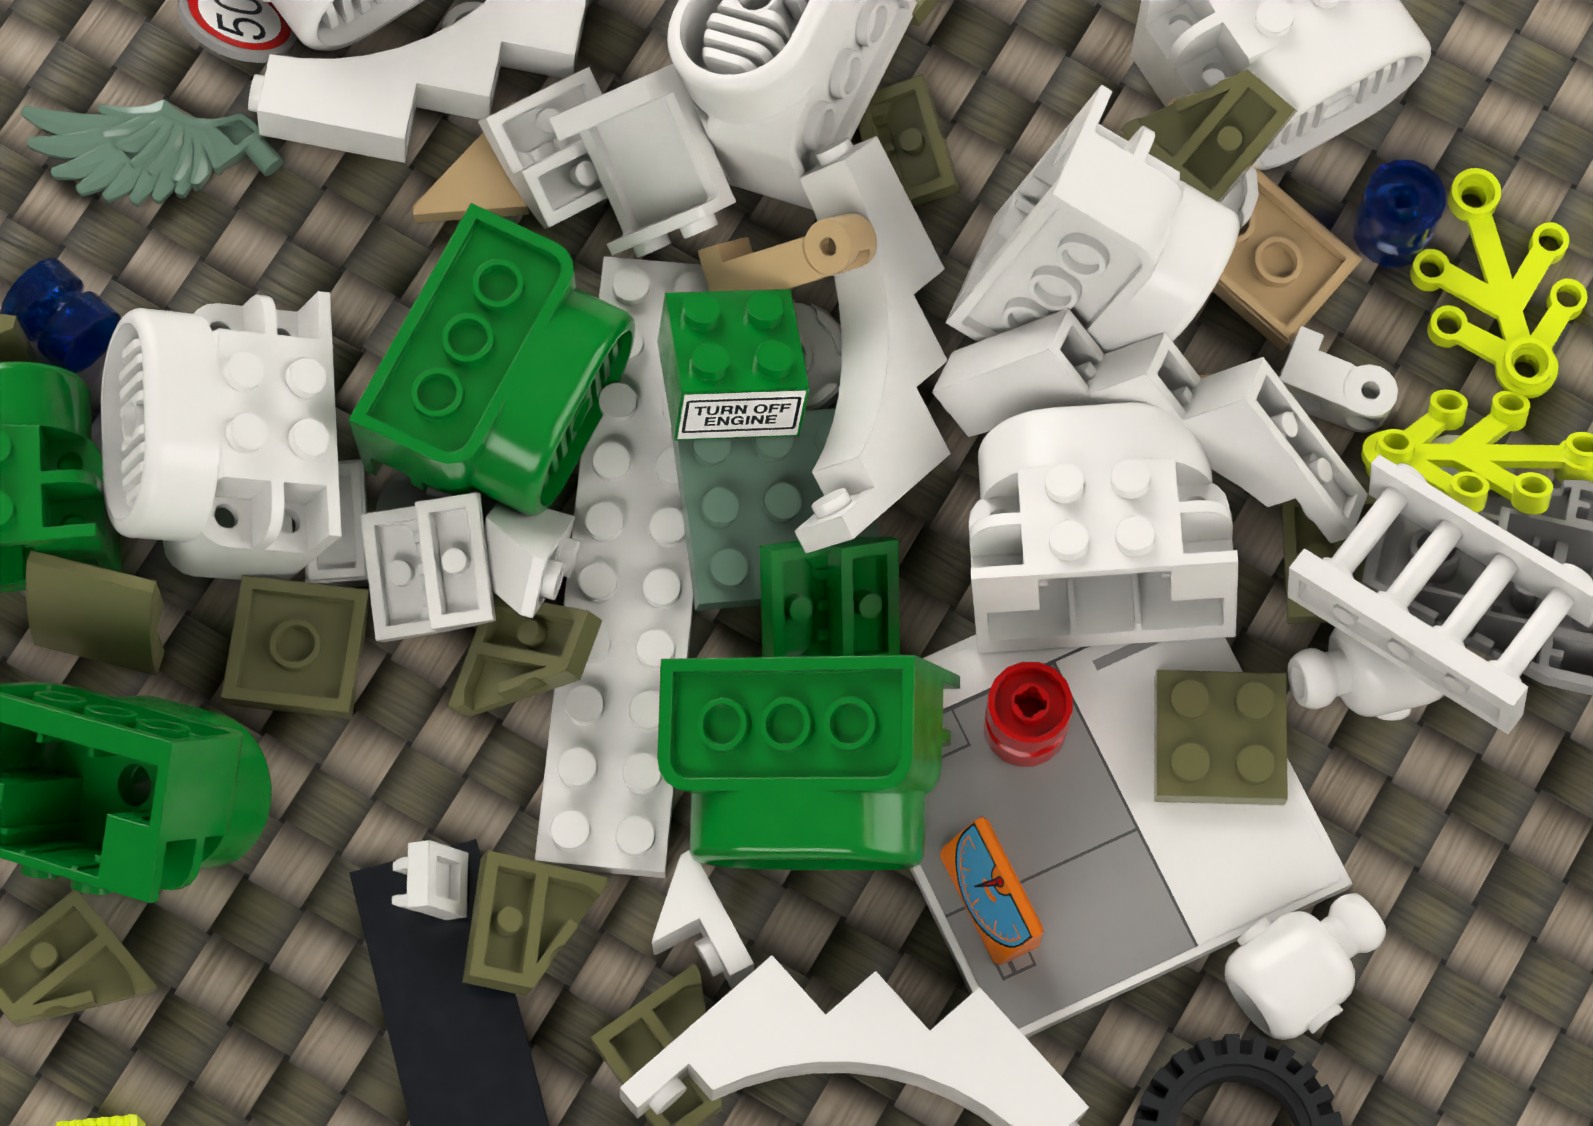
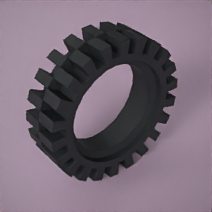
[1132,1034,1343,1126]

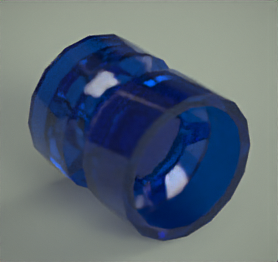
[1353,160,1446,267]
[0,257,121,374]

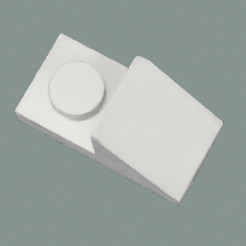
[652,850,754,989]

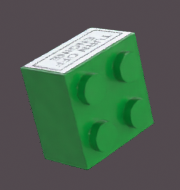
[657,289,810,441]

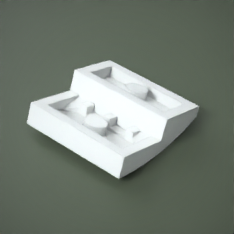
[478,67,608,229]
[360,492,496,642]

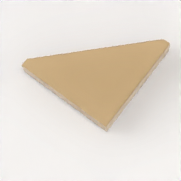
[413,102,529,223]

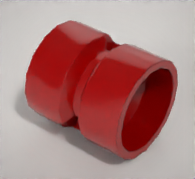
[984,661,1073,767]

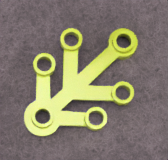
[1410,168,1588,399]
[1361,389,1593,515]

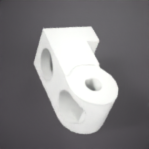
[1279,326,1398,433]

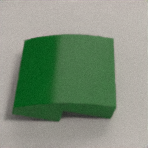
[760,537,900,657]

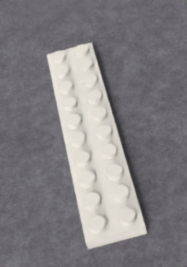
[535,256,709,878]

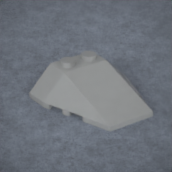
[1361,480,1593,696]

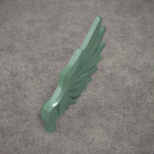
[21,100,284,207]

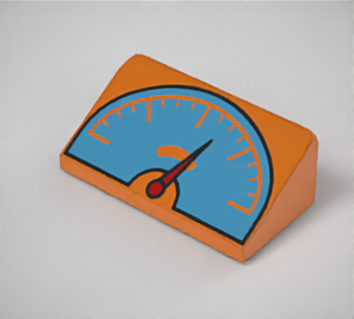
[940,816,1044,965]

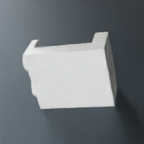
[549,64,736,258]

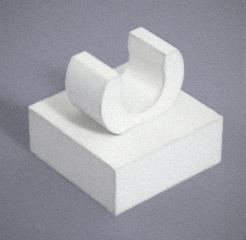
[392,840,468,920]

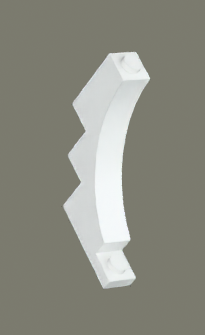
[248,0,589,163]
[794,136,951,553]
[932,308,1368,543]
[620,955,1089,1126]

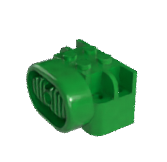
[348,203,635,516]
[0,362,122,593]
[657,655,960,871]
[0,682,272,903]

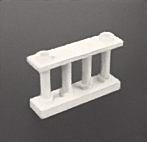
[1288,454,1593,734]

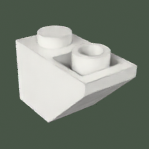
[484,502,580,618]

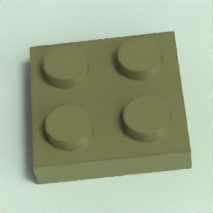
[221,575,371,719]
[1154,670,1288,805]

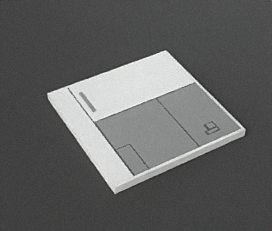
[910,635,1353,1038]

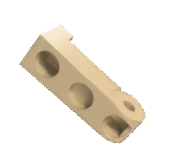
[697,213,877,291]

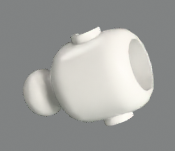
[1288,625,1444,721]
[1225,893,1386,1040]

